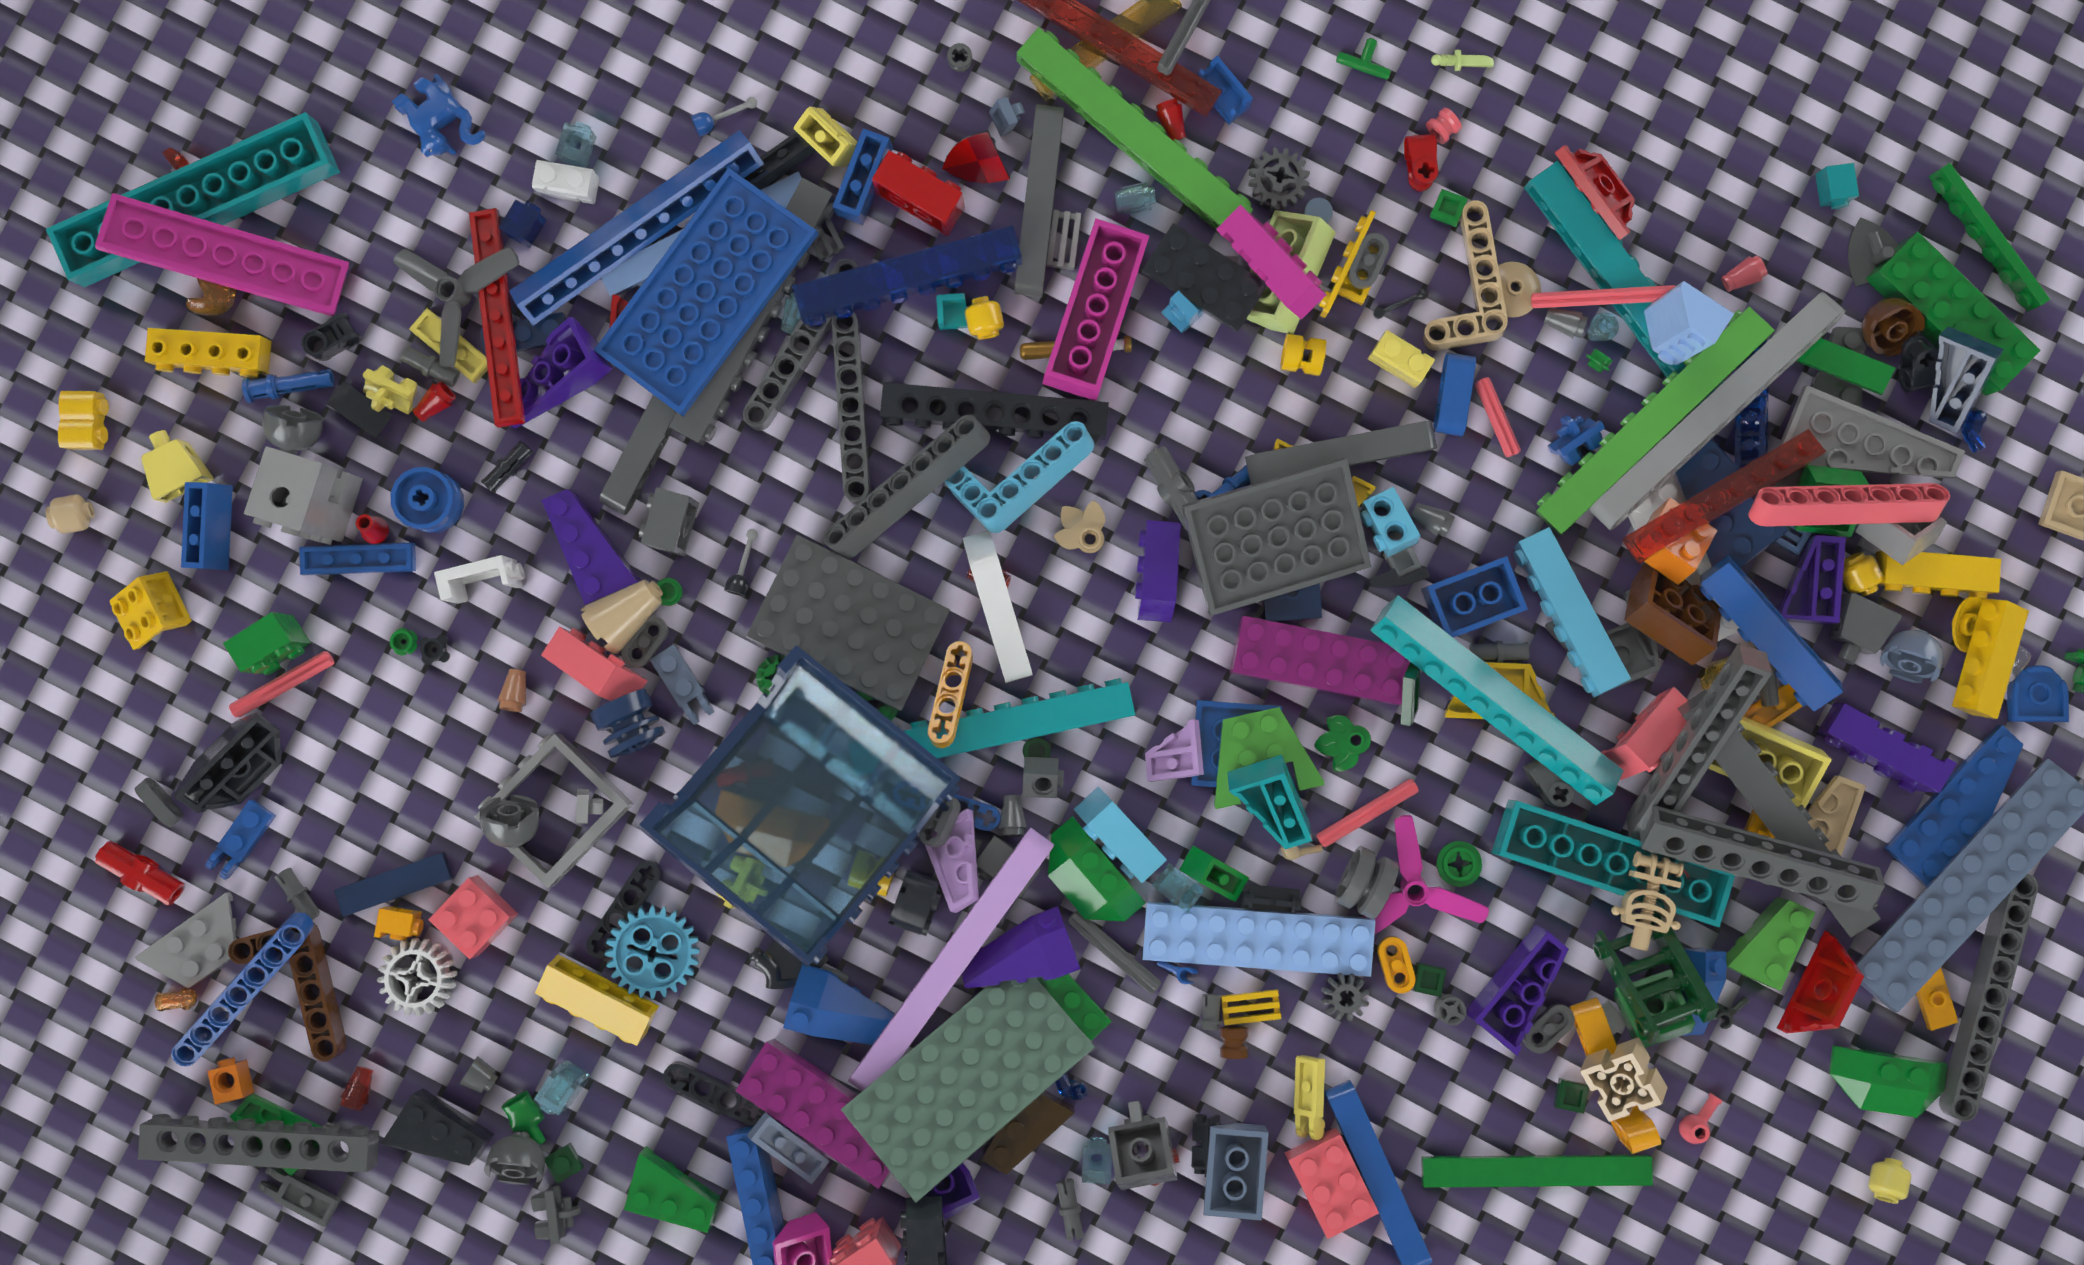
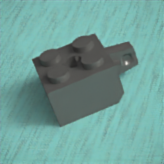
[1108,1101,1178,1190]

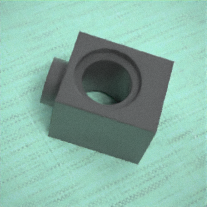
[1022,757,1064,798]

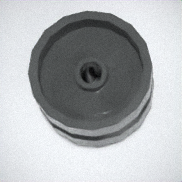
[1335,845,1399,920]

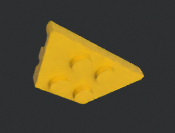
[1444,662,1555,719]

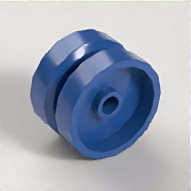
[390,467,464,533]

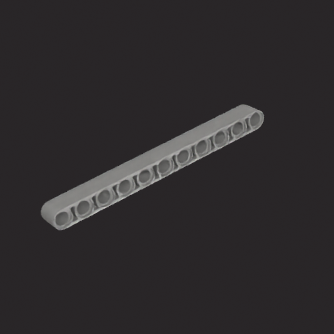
[1589,292,1846,531]

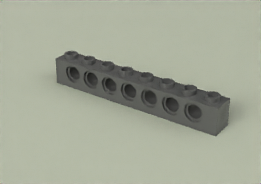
[1626,643,1772,841]
[1640,805,1885,912]
[138,1114,379,1173]

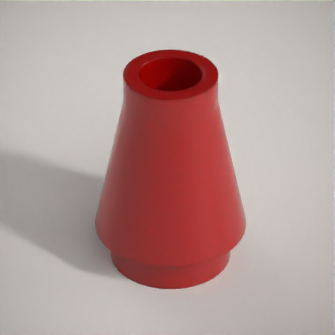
[1155,98,1186,141]
[412,382,456,422]
[355,514,389,544]

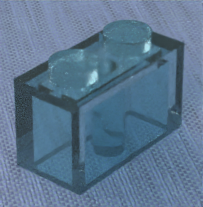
[534,1060,591,1115]

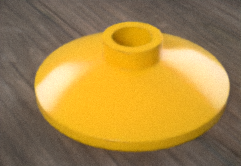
[1952,596,1983,653]

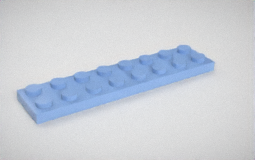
[1142,901,1375,977]

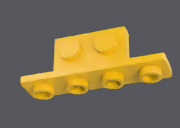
[1319,210,1378,318]

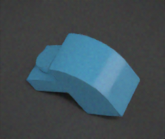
[1161,290,1204,333]

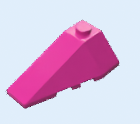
[773,1212,832,1265]

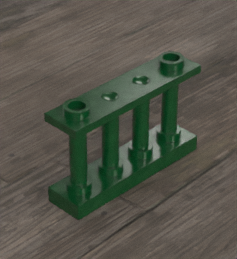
[1593,911,1719,1044]

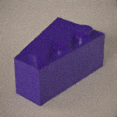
[1777,535,1846,625]

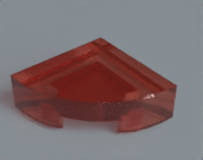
[162,147,189,170]

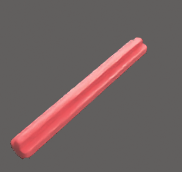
[1531,285,1676,308]

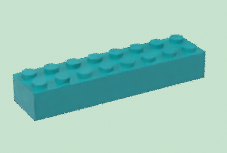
[1491,799,1735,927]

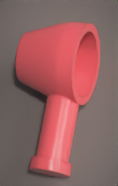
[1679,1093,1723,1144]

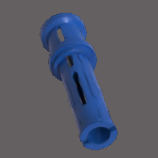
[242,369,335,403]

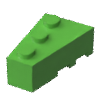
[1726,897,1816,991]

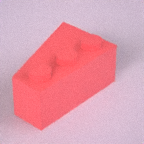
[541,626,648,701]
[1601,687,1688,780]

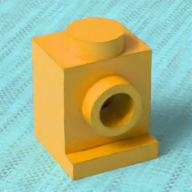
[374,906,424,941]

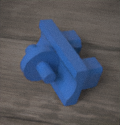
[1547,415,1605,465]

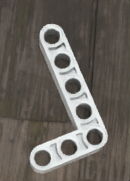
[963,530,1033,683]

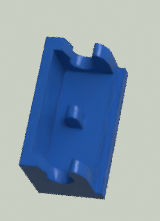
[1193,55,1253,125]

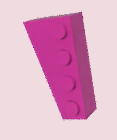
[1216,204,1326,320]

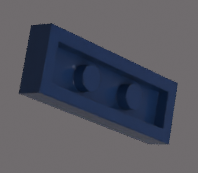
[480,312,566,356]

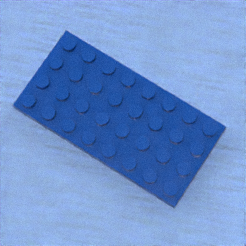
[594,168,819,417]

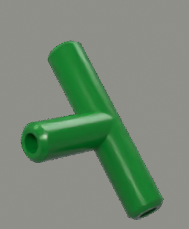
[1336,38,1391,80]

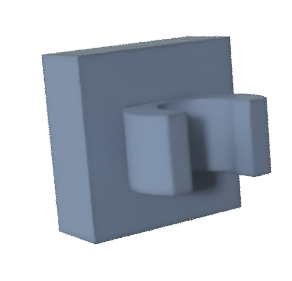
[989,97,1025,137]

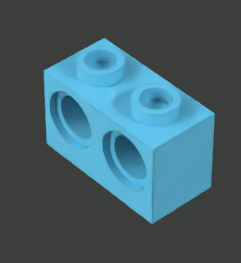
[1360,487,1420,558]

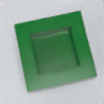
[1430,189,1468,227]

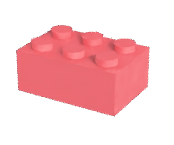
[1285,1128,1379,1239]
[829,1216,901,1265]

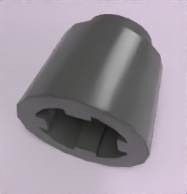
[460,1056,498,1093]

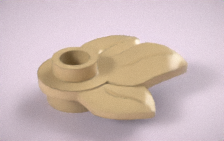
[1054,500,1105,553]

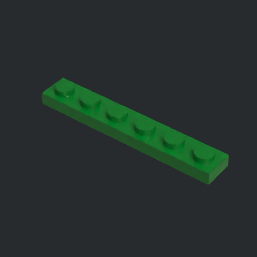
[1928,163,2050,312]

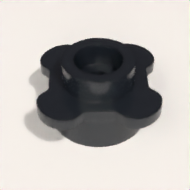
[420,635,450,665]

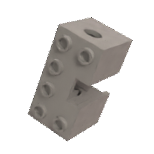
[244,446,363,545]

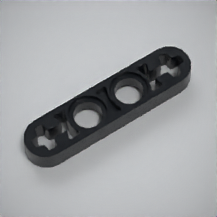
[586,860,662,958]
[663,1061,765,1126]

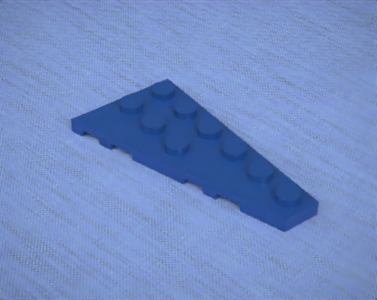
[1884,725,2024,887]

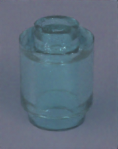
[1114,182,1156,215]

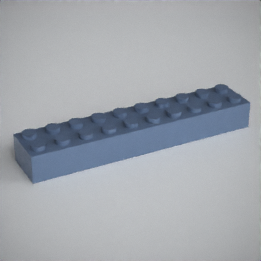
[1855,759,2084,1012]

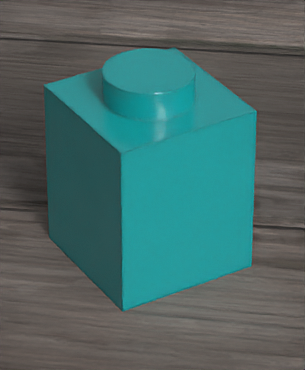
[1815,163,1859,209]

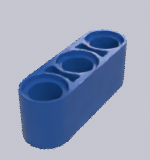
[1433,352,1476,436]

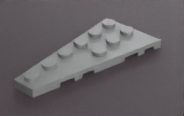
[1771,385,1965,478]

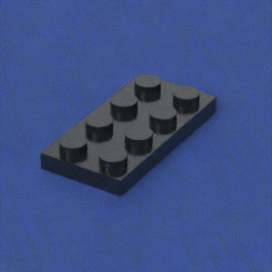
[1142,223,1267,333]

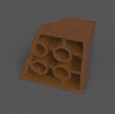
[1624,562,1722,665]

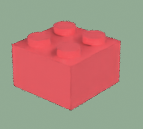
[428,875,518,959]

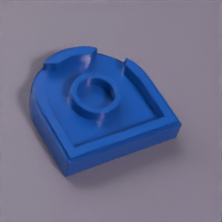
[2007,665,2069,722]

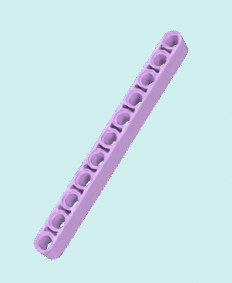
[848,828,1054,1091]

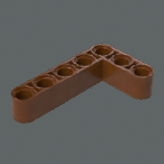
[228,922,347,1062]

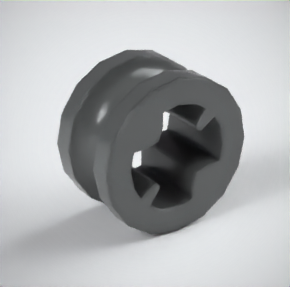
[947,43,973,72]

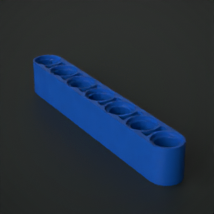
[171,912,313,1067]
[1324,1080,1433,1265]

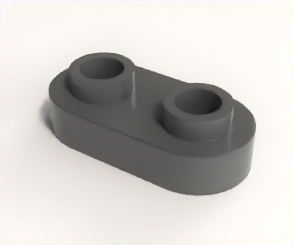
[1348,233,1389,289]
[621,616,668,668]
[1523,1003,1575,1053]

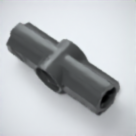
[1144,446,1198,530]

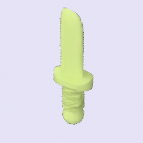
[1431,50,1494,71]

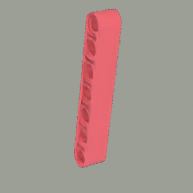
[1748,483,1950,526]

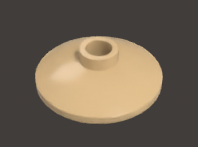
[1485,262,1541,318]

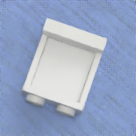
[434,555,525,604]

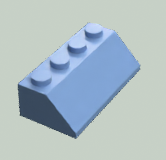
[1644,281,1734,365]

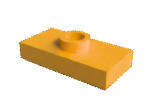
[1916,967,1959,1031]

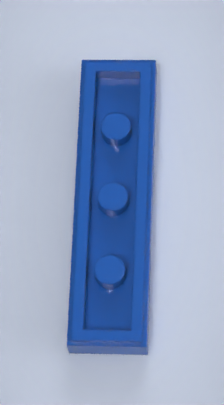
[299,543,416,576]

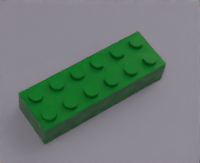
[1865,232,2041,396]

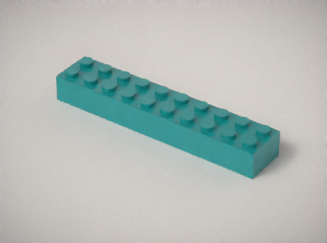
[46,112,340,288]

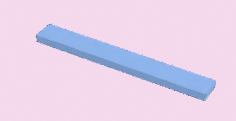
[601,172,802,297]

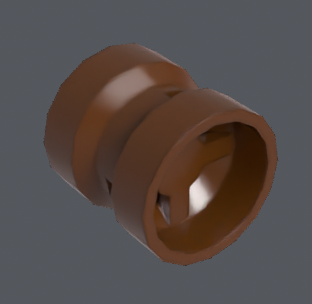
[1220,1026,1249,1059]

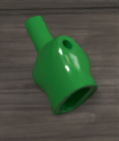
[501,1091,546,1145]

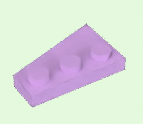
[925,809,979,913]

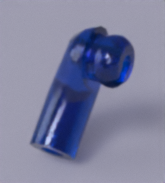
[1961,409,1987,453]
[1055,1073,1089,1101]

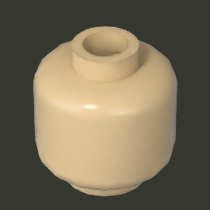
[45,494,95,534]

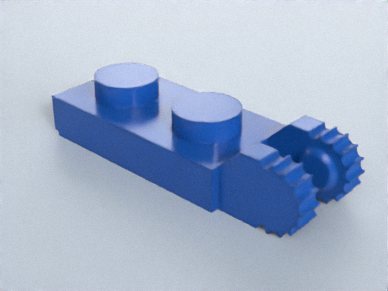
[205,799,276,880]

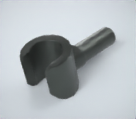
[1714,997,1750,1029]

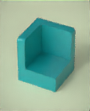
[936,293,968,330]

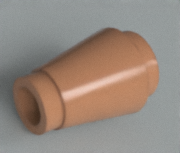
[497,669,526,712]

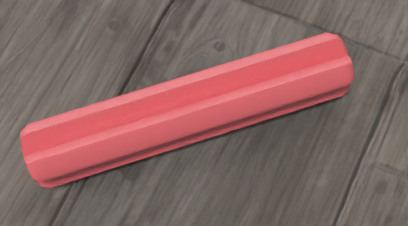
[1475,377,1521,457]

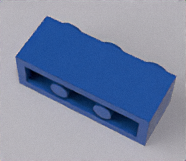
[833,128,893,225]
[181,482,233,570]

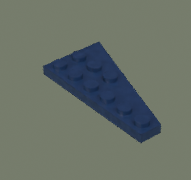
[1664,413,1790,568]

